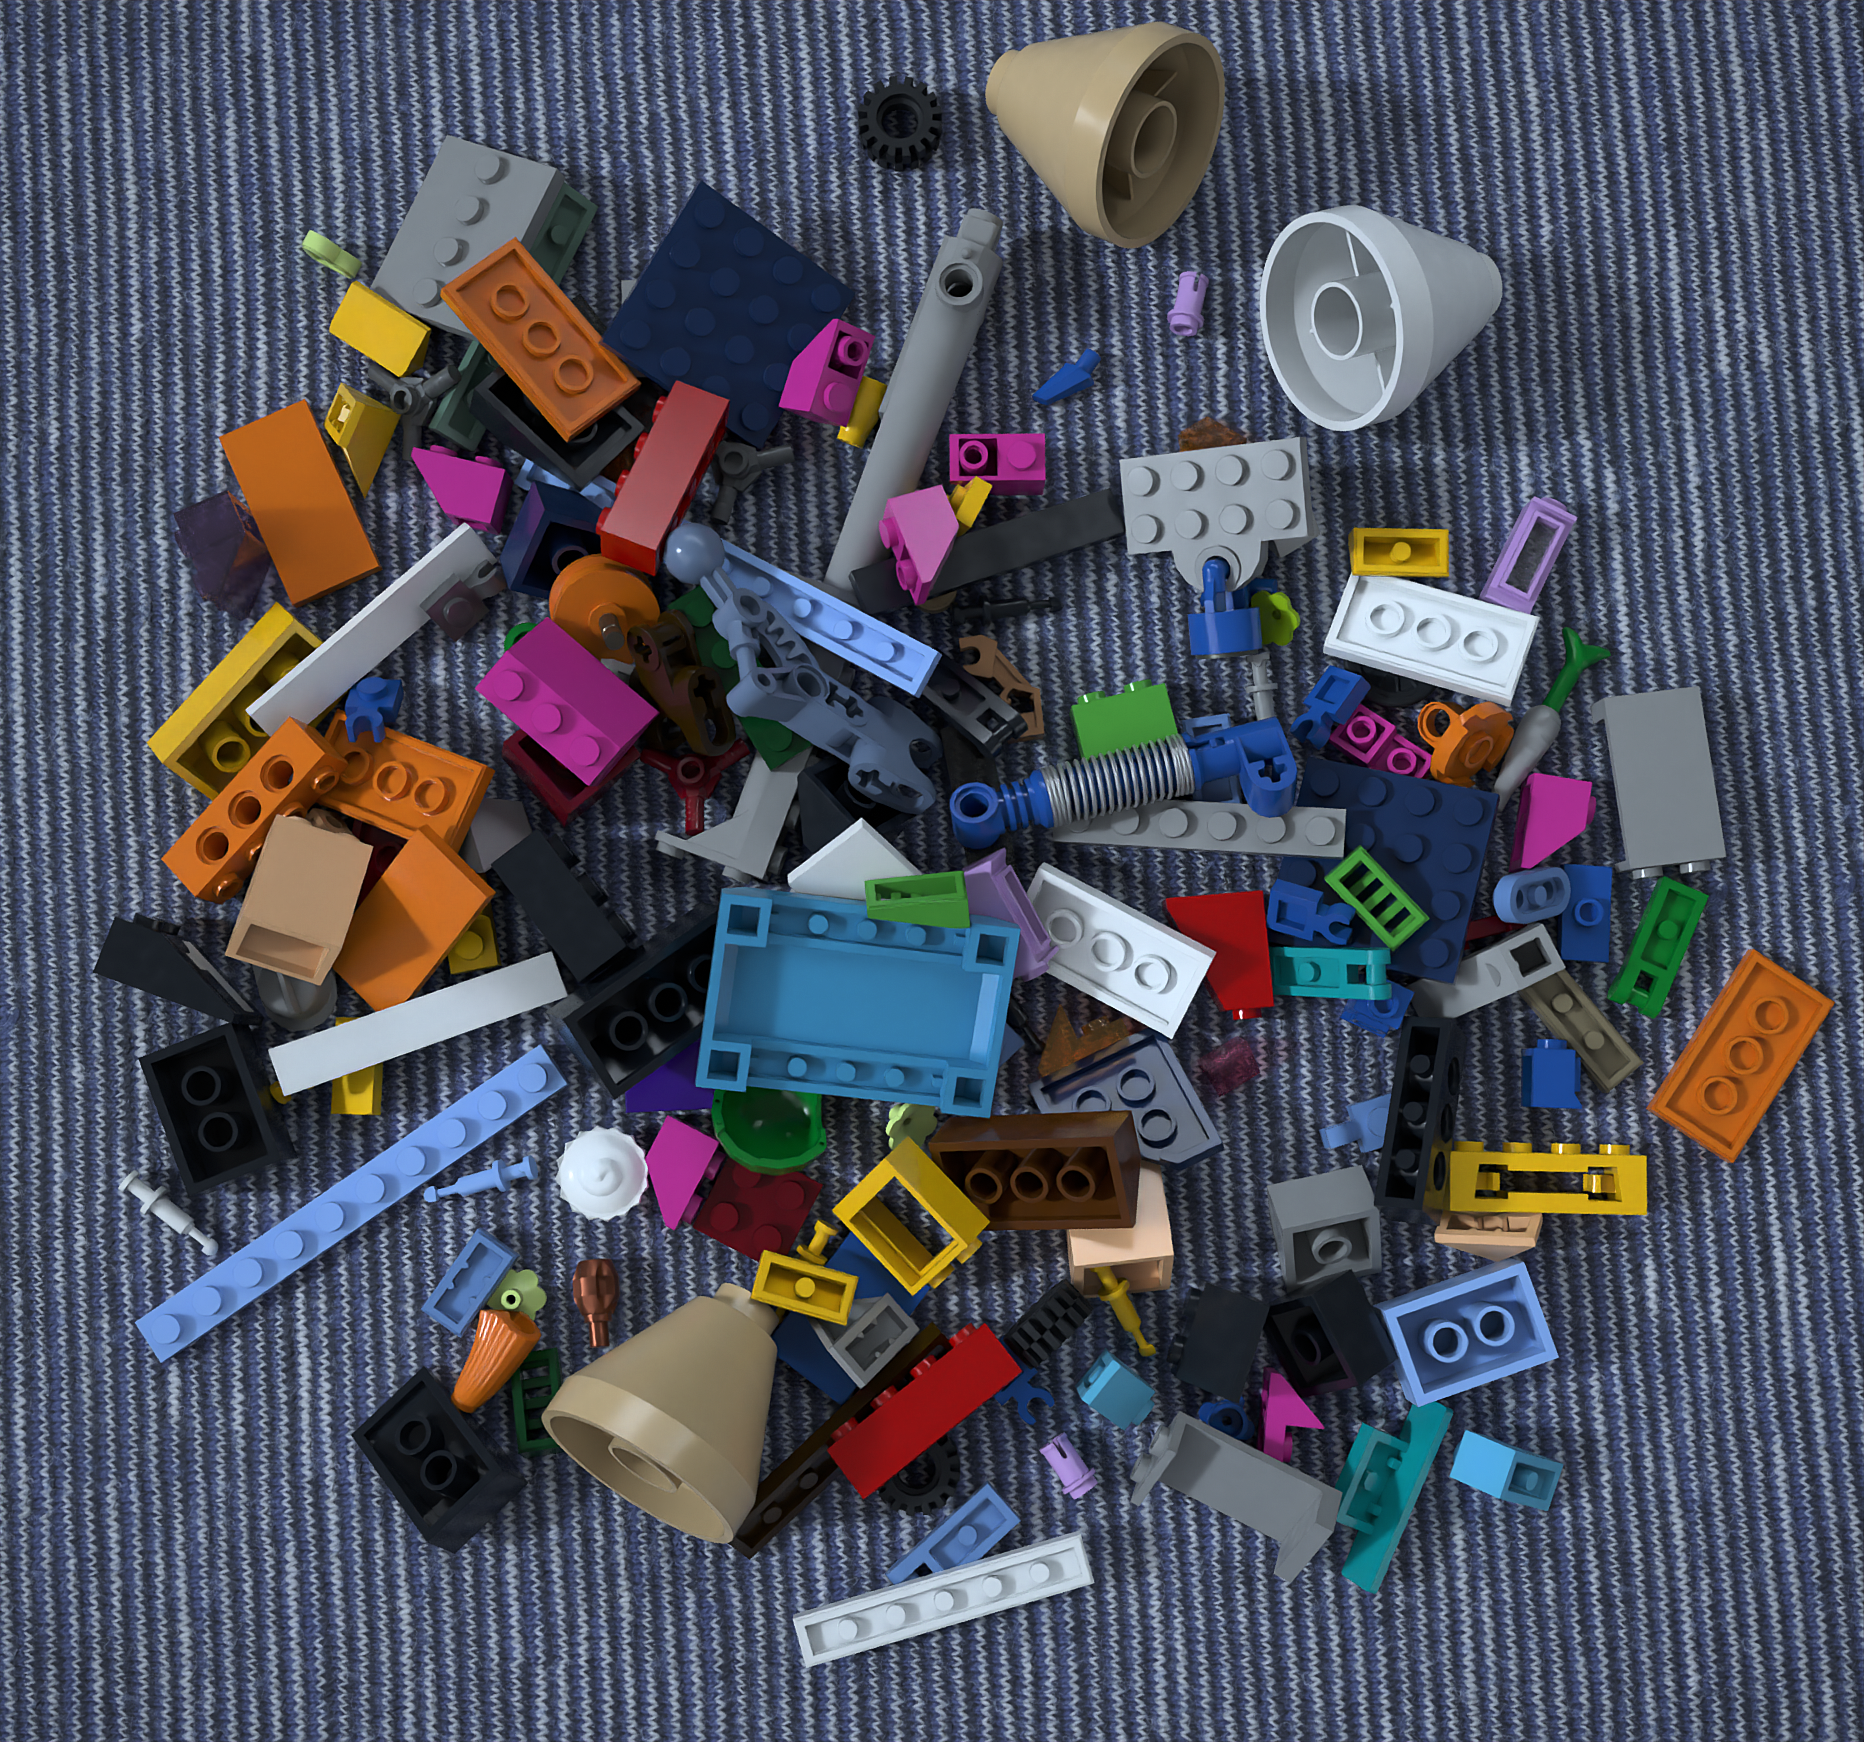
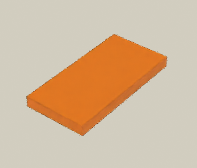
[440,237,641,443]
[219,399,383,608]
[315,708,495,854]
[332,824,496,1012]
[1646,949,1835,1163]

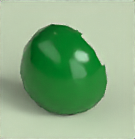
[711,1086,827,1176]

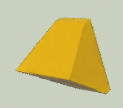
[323,382,401,499]

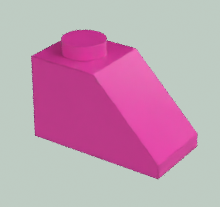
[1509,773,1596,873]

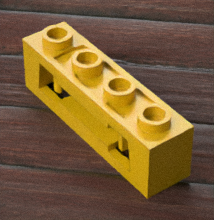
[1442,1141,1647,1215]

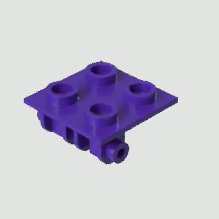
[625,1038,716,1113]

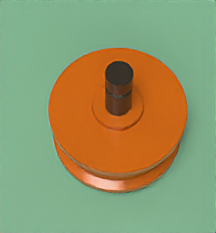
[549,554,660,665]

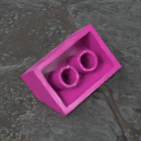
[474,617,660,787]

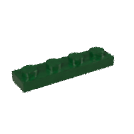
[667,585,812,772]

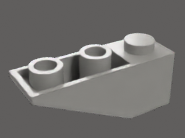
[1403,922,1566,1019]

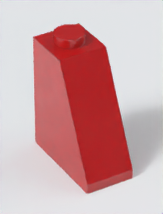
[1162,890,1274,1020]

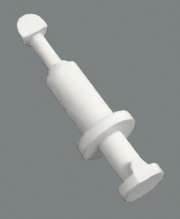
[118,1170,218,1256]

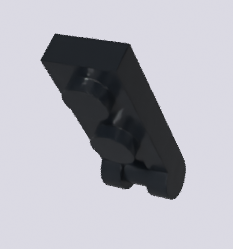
[919,647,1028,761]

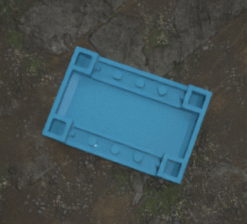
[695,887,1021,1118]

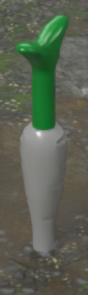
[1491,627,1611,812]

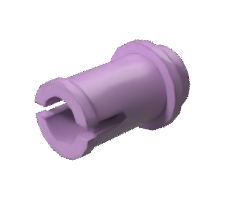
[1167,271,1209,336]
[1039,1432,1098,1500]

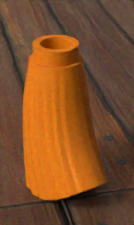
[451,1309,542,1413]

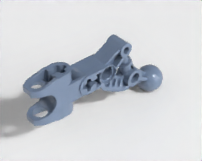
[663,523,944,815]

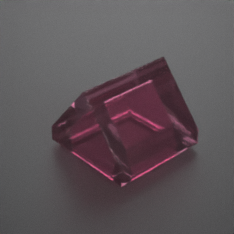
[1197,1036,1260,1097]

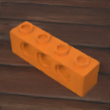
[161,716,349,905]

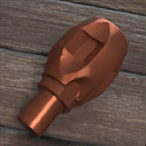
[573,1259,620,1348]

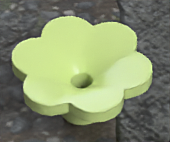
[886,1103,938,1150]
[487,1268,547,1321]

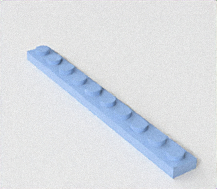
[514,459,942,698]
[135,1044,570,1363]

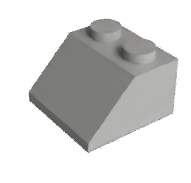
[1267,1165,1382,1293]

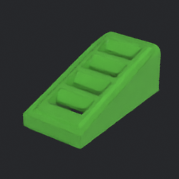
[1324,845,1430,951]
[864,871,970,929]

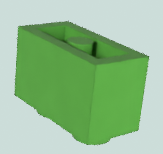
[1069,679,1178,763]

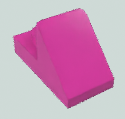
[1256,1367,1325,1463]

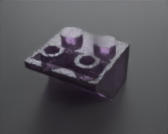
[173,490,272,621]

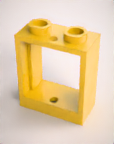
[832,1136,990,1296]

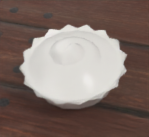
[555,1126,649,1222]

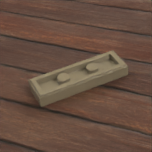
[1517,969,1644,1093]

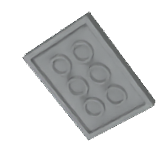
[370,135,566,342]

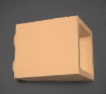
[225,814,374,986]
[1065,1160,1174,1299]

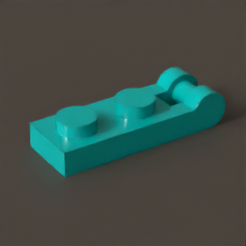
[1268,945,1392,1000]

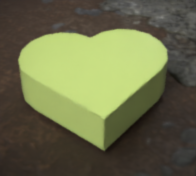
[301,230,362,279]

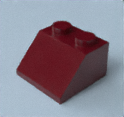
[501,728,642,828]

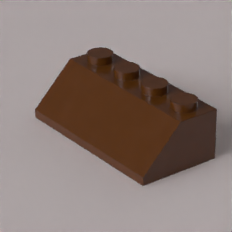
[928,1110,1141,1231]

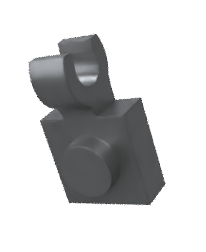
[419,560,507,642]

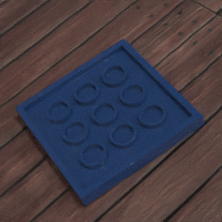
[599,180,855,451]
[1267,756,1500,986]

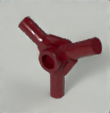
[640,737,751,836]

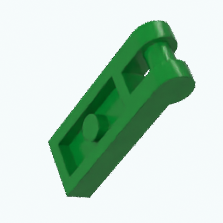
[1607,876,1709,1019]

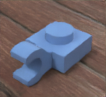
[1319,1092,1391,1153]

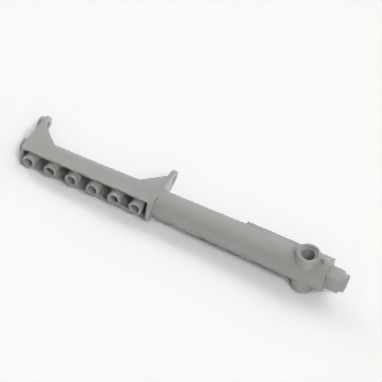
[654,208,1003,885]

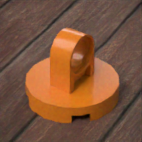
[1418,701,1514,788]

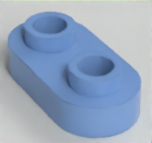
[1492,867,1571,924]

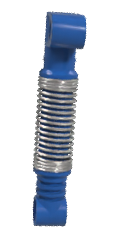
[950,716,1298,849]

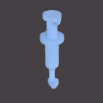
[424,1155,538,1202]

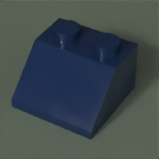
[499,480,603,600]

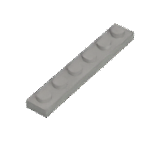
[1052,799,1346,860]

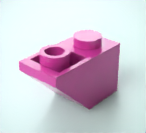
[778,319,875,427]
[949,433,1045,496]
[411,445,514,535]
[879,484,959,606]
[645,1115,726,1230]

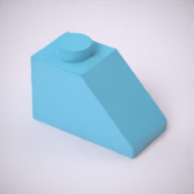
[1075,1348,1155,1431]
[1449,1429,1564,1511]

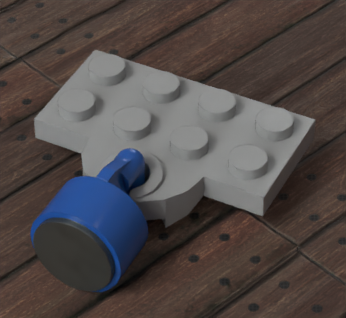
[1119,437,1314,659]

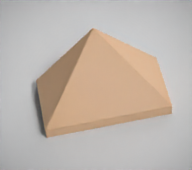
[1434,1209,1543,1262]

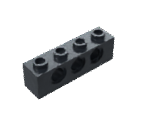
[1374,1016,1468,1226]

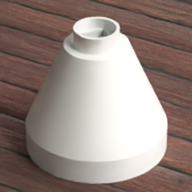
[1260,205,1502,431]

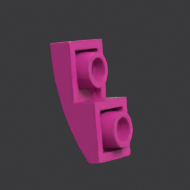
[1329,704,1432,779]

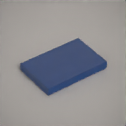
[771,1231,931,1406]

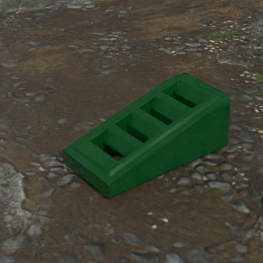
[511,1347,565,1458]

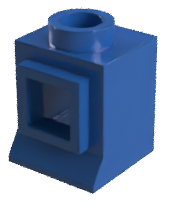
[1340,973,1415,1038]
[1521,1039,1582,1109]

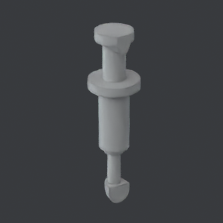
[1245,653,1278,767]

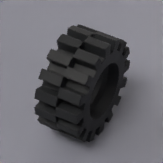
[858,76,942,172]
[1003,1278,1094,1370]
[878,1433,960,1516]

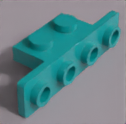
[1335,1401,1453,1594]

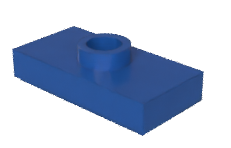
[1556,864,1612,963]

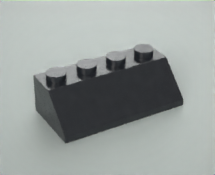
[545,902,719,1100]

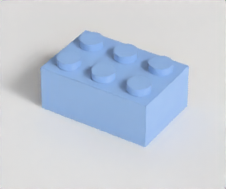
[1372,1258,1559,1407]

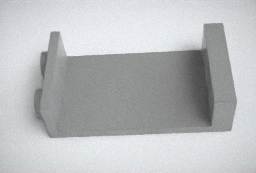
[1590,686,1726,880]
[1130,1411,1343,1583]

